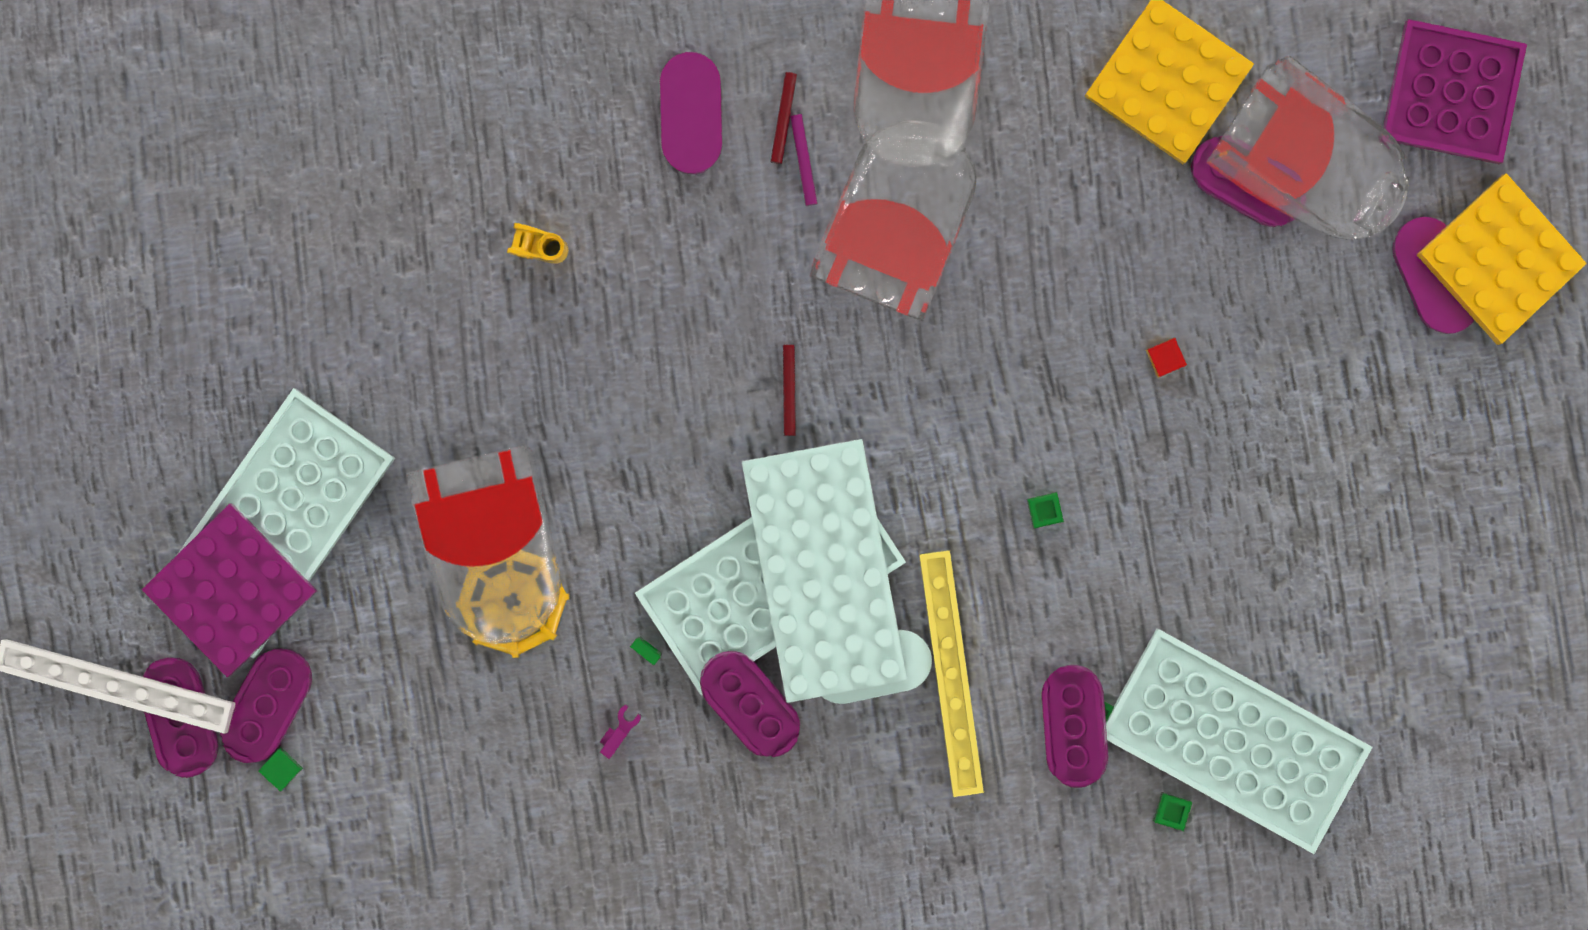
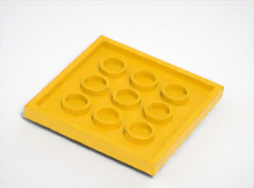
[1084,0,1254,165]
[1417,173,1587,345]

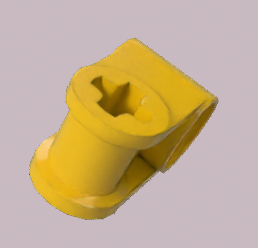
[507,223,569,264]

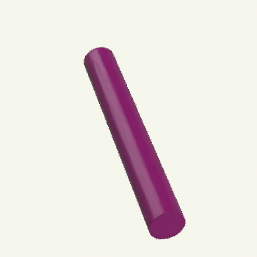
[790,114,818,206]

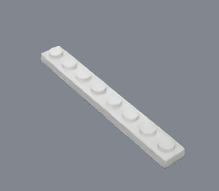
[0,639,236,734]

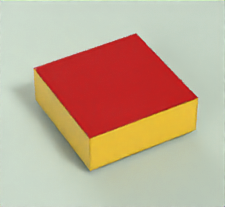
[1146,338,1187,378]

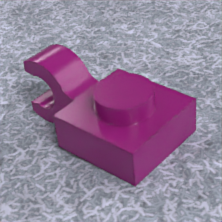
[600,704,642,760]

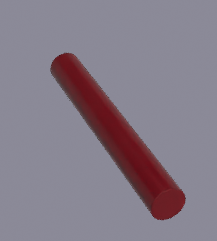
[770,72,797,164]
[783,345,796,436]

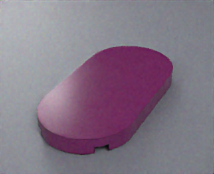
[660,52,722,175]
[1191,136,1306,227]
[1392,217,1474,334]
[220,648,312,763]
[700,651,800,757]
[143,657,218,778]
[1042,665,1108,788]

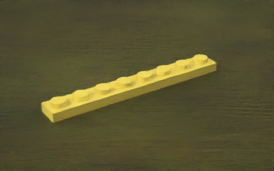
[919,550,984,797]

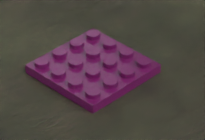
[1381,19,1527,164]
[141,504,317,677]

